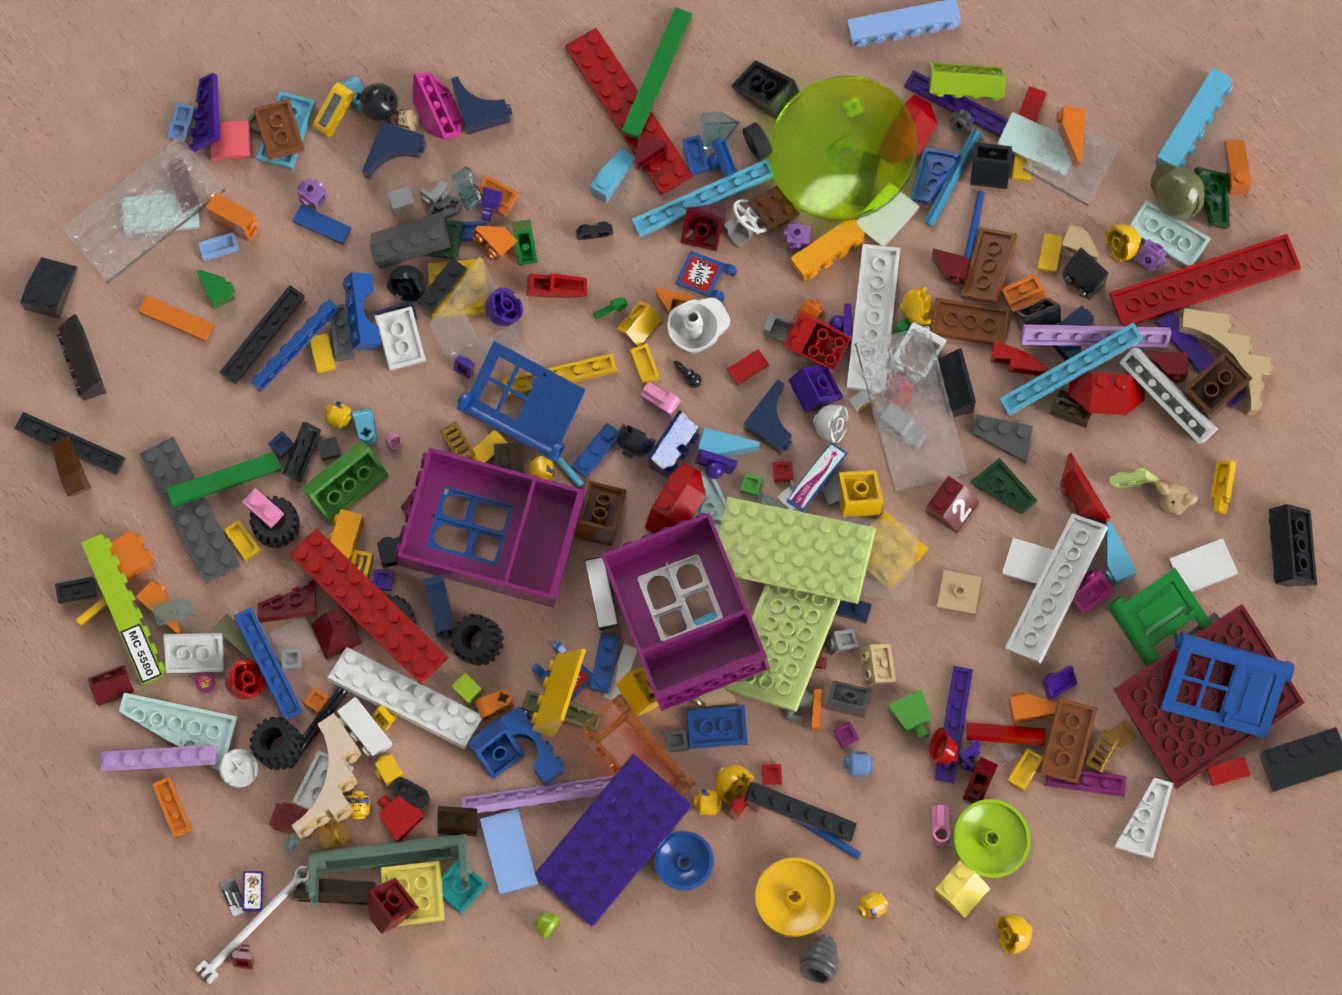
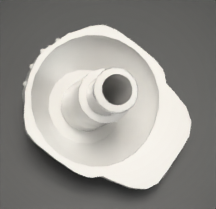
[667,298,730,354]

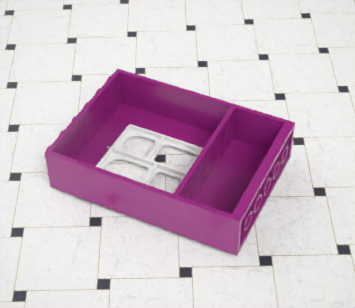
[601,512,771,711]

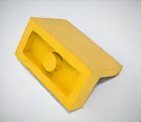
[616,301,662,346]

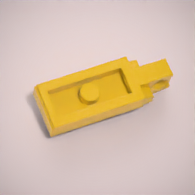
[1210,460,1236,514]

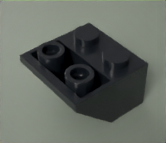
[970,142,1012,189]

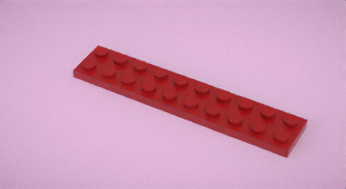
[565,27,693,196]
[1109,234,1301,327]
[288,528,449,685]

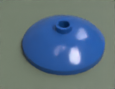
[654,831,714,891]

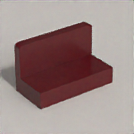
[88,665,134,706]

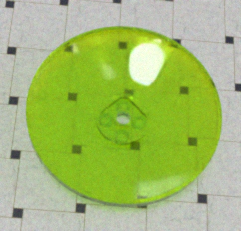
[769,76,918,221]

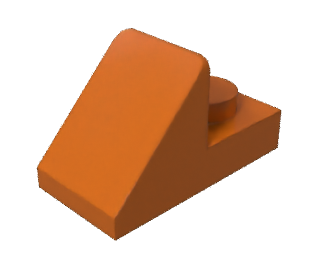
[655,287,693,316]

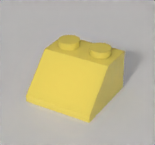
[934,860,990,919]

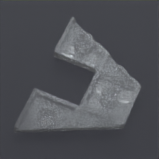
[429,257,530,360]

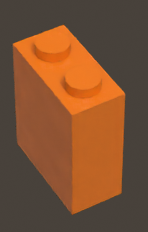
[206,192,259,242]
[110,529,154,581]

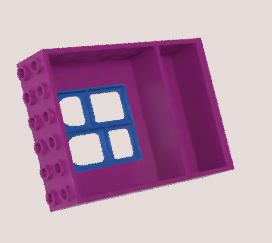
[395,448,586,608]

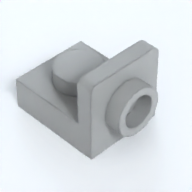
[826,629,859,656]

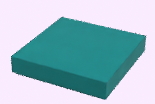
[442,858,488,914]

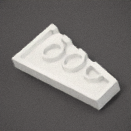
[1114,778,1173,859]

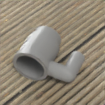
[786,690,814,722]

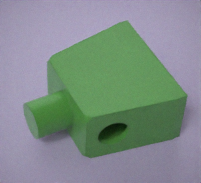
[888,689,931,740]

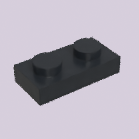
[55,576,97,604]

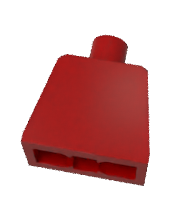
[377,795,425,842]

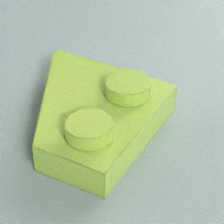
[1109,468,1159,488]

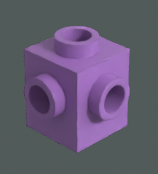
[297,178,328,211]
[783,222,811,251]
[1134,239,1167,272]

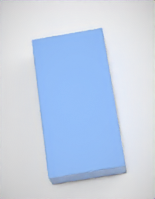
[198,232,240,261]

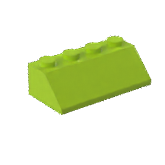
[929,62,1007,100]

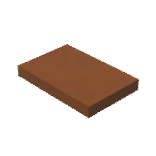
[254,99,305,161]

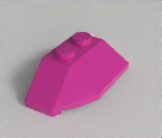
[412,72,463,139]

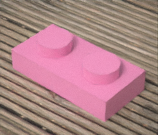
[242,488,284,528]

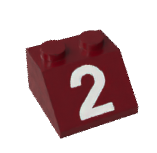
[926,476,979,533]

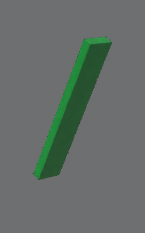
[166,451,281,507]

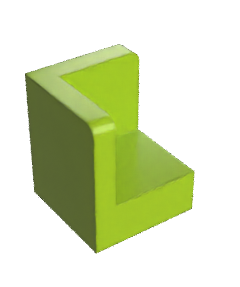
[452,673,483,706]

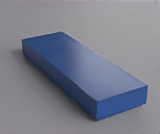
[292,205,351,245]

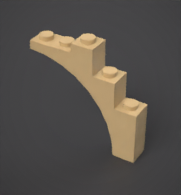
[1179,308,1273,416]
[292,713,362,839]

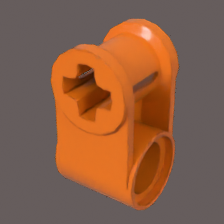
[474,689,514,720]

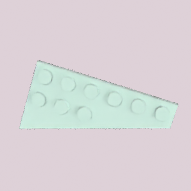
[119,693,238,771]

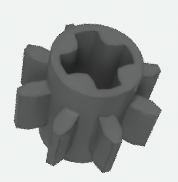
[949,109,974,134]

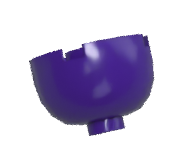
[484,288,523,326]

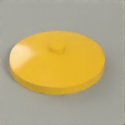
[755,858,835,937]

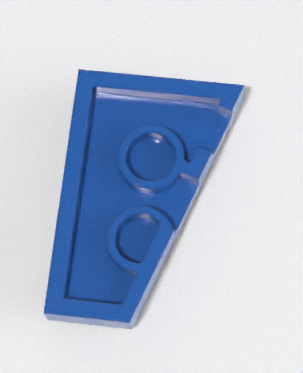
[910,147,961,204]

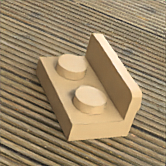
[861,644,896,687]

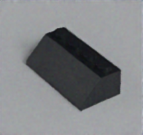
[57,314,107,401]
[1268,504,1317,587]
[1259,727,1342,792]

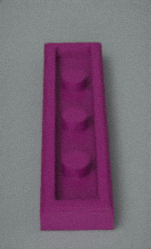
[1045,770,1126,797]

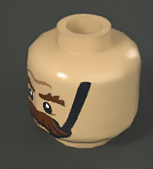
[391,109,420,132]

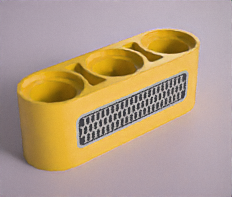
[312,82,355,138]

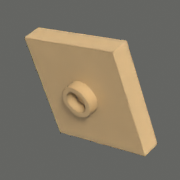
[937,570,982,615]

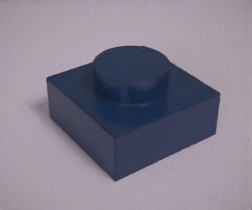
[268,431,294,459]

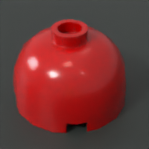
[225,660,265,700]

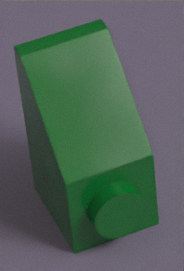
[512,219,538,266]
[196,270,236,309]

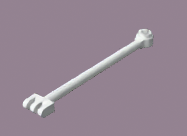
[195,866,309,984]

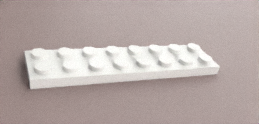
[847,244,900,393]
[1005,513,1108,664]
[328,647,482,750]

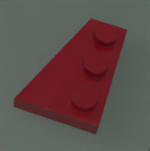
[258,580,316,623]

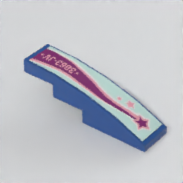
[786,443,848,512]

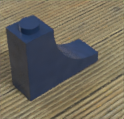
[451,76,513,135]
[362,121,427,179]
[1052,305,1094,373]
[744,379,793,455]
[423,574,455,638]

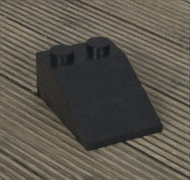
[731,60,801,120]
[20,257,78,319]

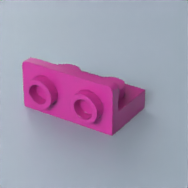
[1073,569,1114,614]

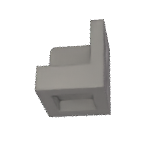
[387,186,414,216]
[724,215,752,248]
[763,312,791,342]

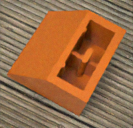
[471,226,517,261]

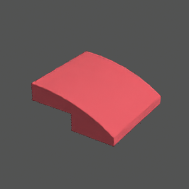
[211,120,250,161]

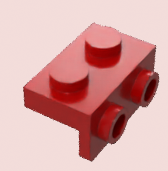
[729,791,760,820]

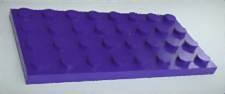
[535,754,693,927]

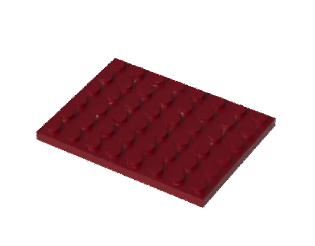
[1113,604,1305,789]

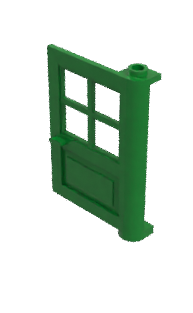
[1104,568,1211,667]

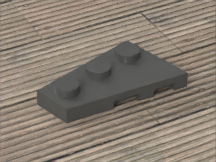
[973,415,1033,464]

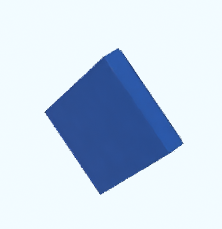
[686,705,748,749]

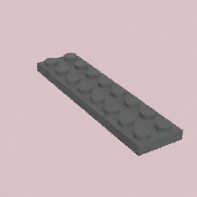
[140,437,240,584]

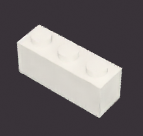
[337,697,393,760]

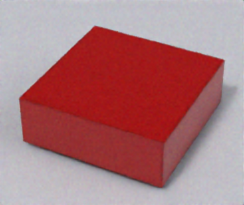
[773,461,793,483]
[762,764,782,785]

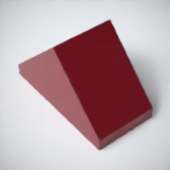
[634,136,668,170]

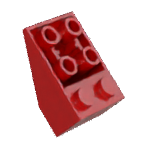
[782,308,852,371]

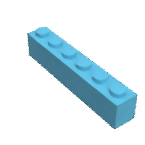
[1155,67,1233,166]

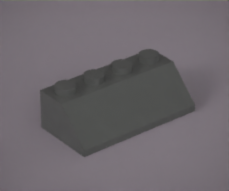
[370,212,451,269]

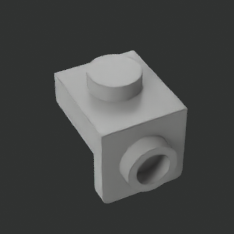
[419,180,449,205]

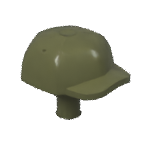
[1150,163,1204,220]

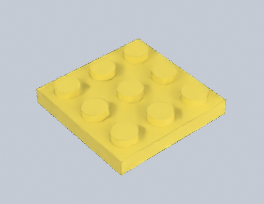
[381,861,445,926]

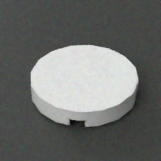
[219,749,259,788]

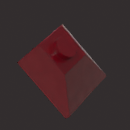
[680,205,727,252]
[311,606,361,659]
[367,877,419,934]

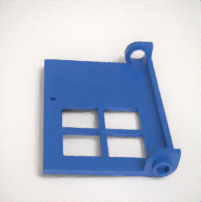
[457,341,586,461]
[1160,631,1294,738]

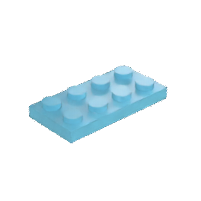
[257,91,316,170]

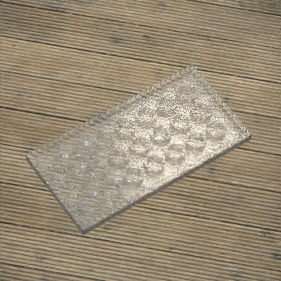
[62,136,225,284]
[855,326,968,492]

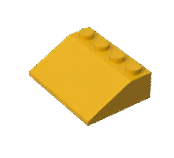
[530,648,586,738]

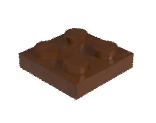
[747,186,800,232]

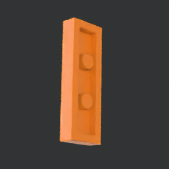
[152,776,193,838]

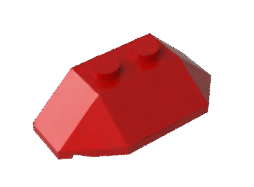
[877,94,938,165]
[1069,372,1145,416]
[1059,452,1111,524]
[645,462,706,534]

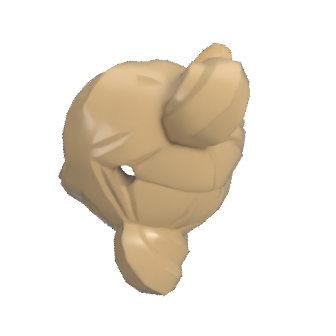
[1156,481,1198,515]

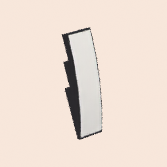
[585,557,618,631]

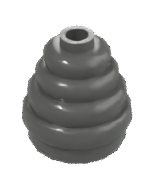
[799,935,838,984]

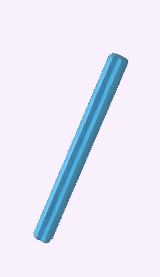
[924,129,981,227]

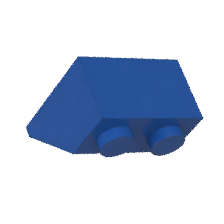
[467,719,525,779]

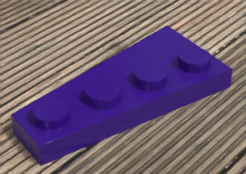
[188,72,220,153]

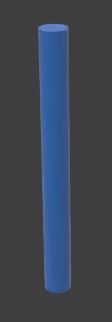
[964,191,985,263]
[793,820,861,859]

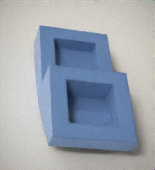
[167,103,196,142]

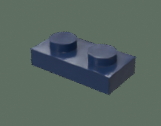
[835,600,872,624]

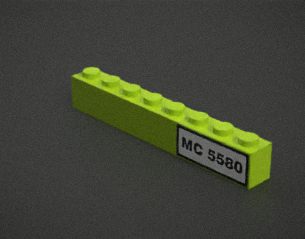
[81,533,166,686]

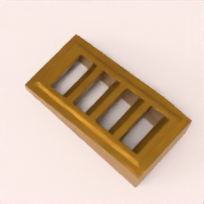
[440,421,476,459]
[1085,729,1121,773]

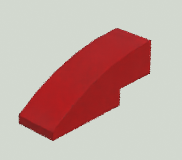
[526,273,587,298]
[991,342,1048,376]

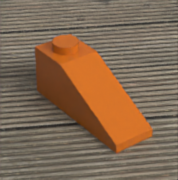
[1056,106,1086,168]
[1225,140,1251,195]
[136,580,182,634]
[1009,692,1057,724]

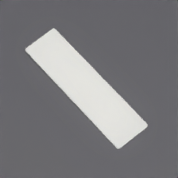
[604,644,638,702]

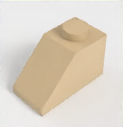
[1061,225,1099,261]
[692,688,735,707]

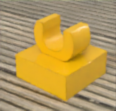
[372,705,397,732]

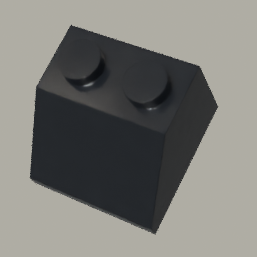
[1062,247,1108,300]
[1015,298,1061,332]

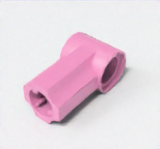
[640,382,681,417]
[932,805,951,847]

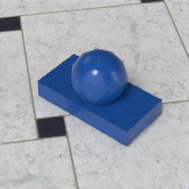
[707,139,737,177]

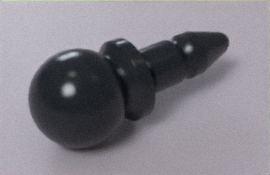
[673,361,702,388]

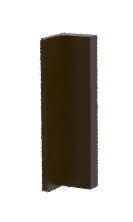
[293,879,376,905]

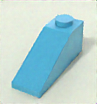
[590,148,635,203]
[698,427,760,457]
[1105,521,1137,586]

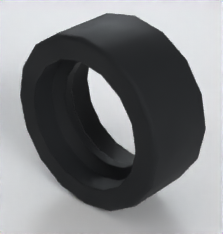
[742,122,772,160]

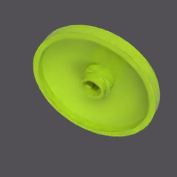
[952,799,1031,879]

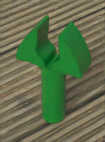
[593,297,628,319]

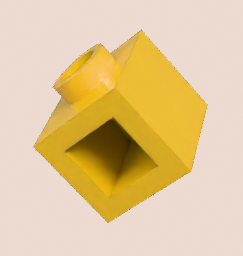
[374,754,405,787]

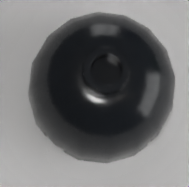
[360,83,398,121]
[387,265,426,301]
[617,423,656,459]

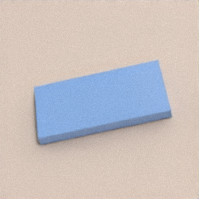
[480,809,538,895]

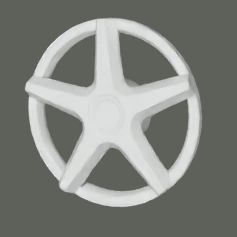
[733,199,767,234]

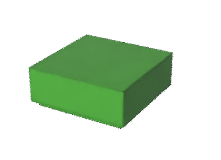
[740,473,763,497]

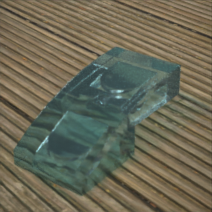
[453,166,481,210]
[151,597,196,626]
[283,827,318,854]

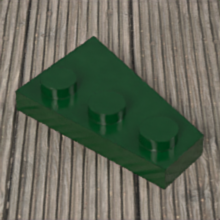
[1194,167,1230,229]
[970,458,1037,514]

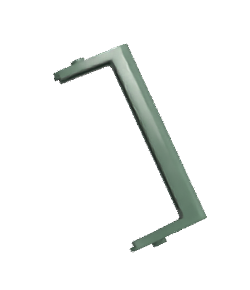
[305,834,473,908]

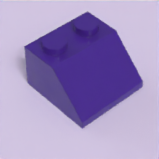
[788,365,843,412]

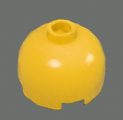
[1105,223,1141,263]
[900,287,933,325]
[715,765,755,804]
[995,914,1032,955]

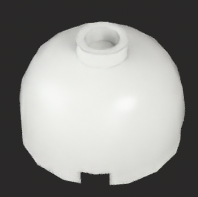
[813,404,848,443]

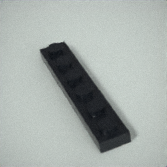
[220,285,305,385]
[15,412,126,476]
[744,782,857,842]

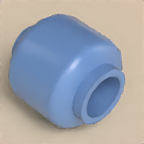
[844,751,873,777]

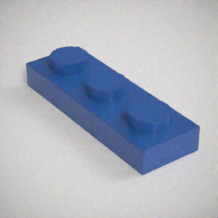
[571,423,619,478]
[589,633,620,694]

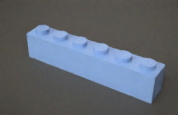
[847,0,961,47]

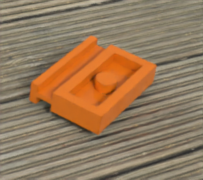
[473,175,519,217]
[1001,274,1047,315]

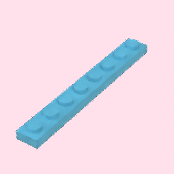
[632,159,776,237]
[1000,322,1143,416]

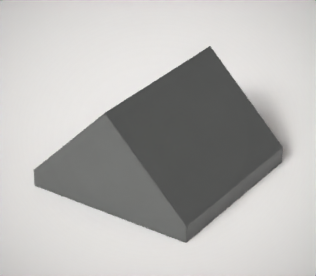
[826,680,871,718]

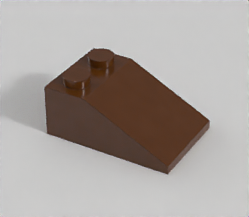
[1183,351,1253,420]
[574,481,626,546]

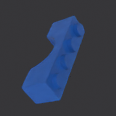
[343,272,381,351]
[500,706,565,785]

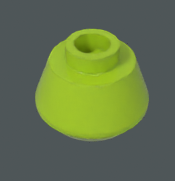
[535,912,560,938]

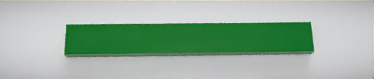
[621,7,692,139]

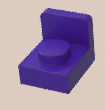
[958,740,981,773]

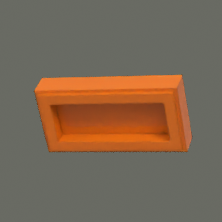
[811,689,822,732]

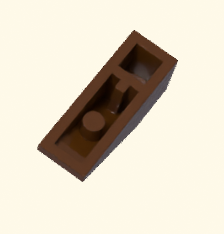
[51,436,91,496]

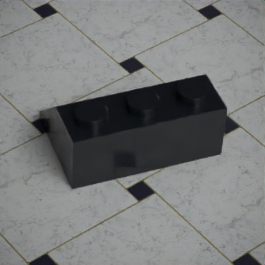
[935,348,976,418]

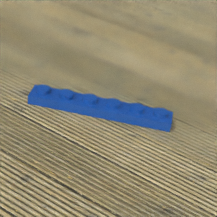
[251,299,339,392]
[234,607,303,720]

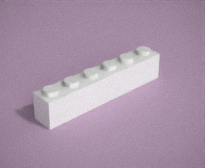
[1119,348,1218,444]

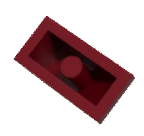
[932,248,970,285]
[1148,351,1188,382]
[962,757,999,803]

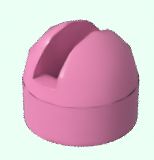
[385,432,402,449]

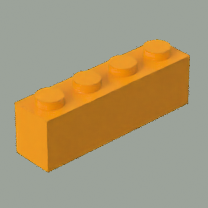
[790,216,865,281]
[328,509,364,561]

